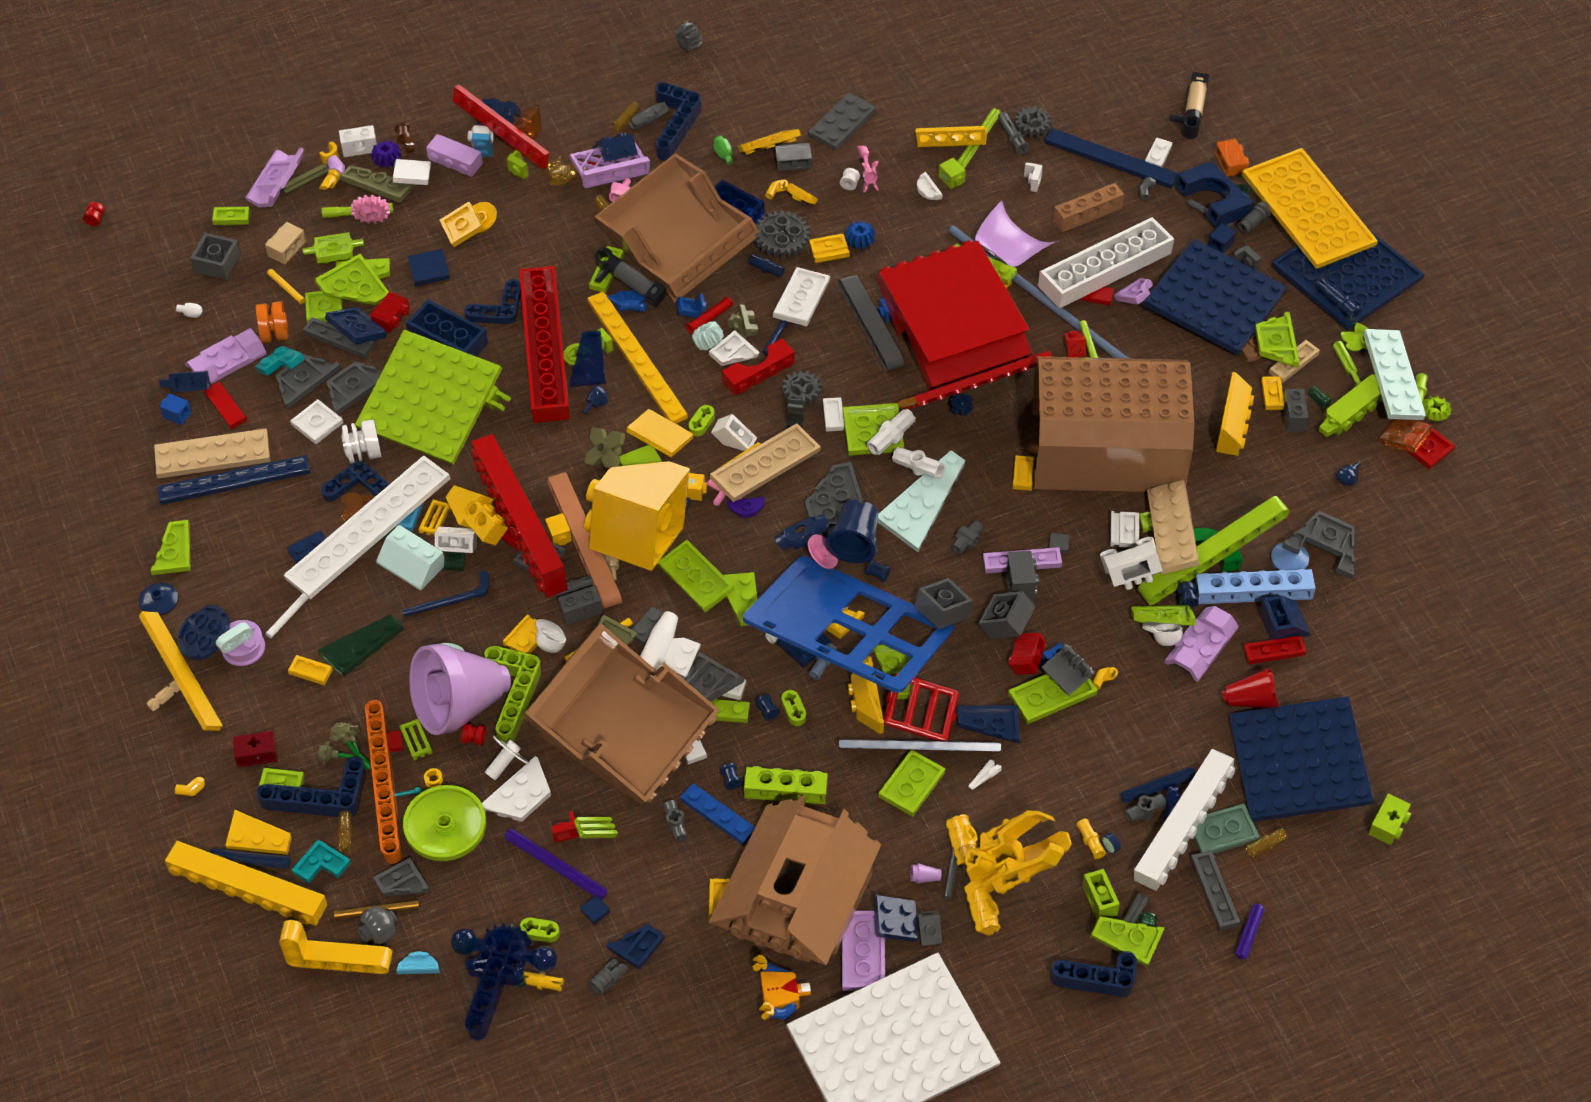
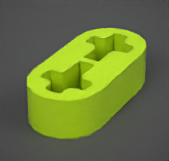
[689,405,715,437]
[781,690,806,726]
[520,918,560,943]

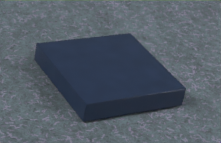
[408,249,450,286]

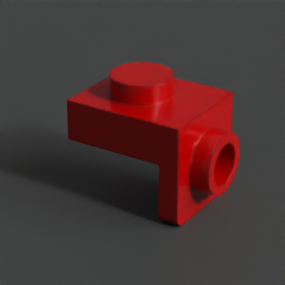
[1063,330,1086,357]

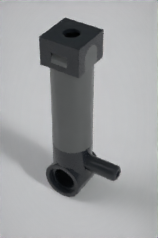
[595,247,667,308]

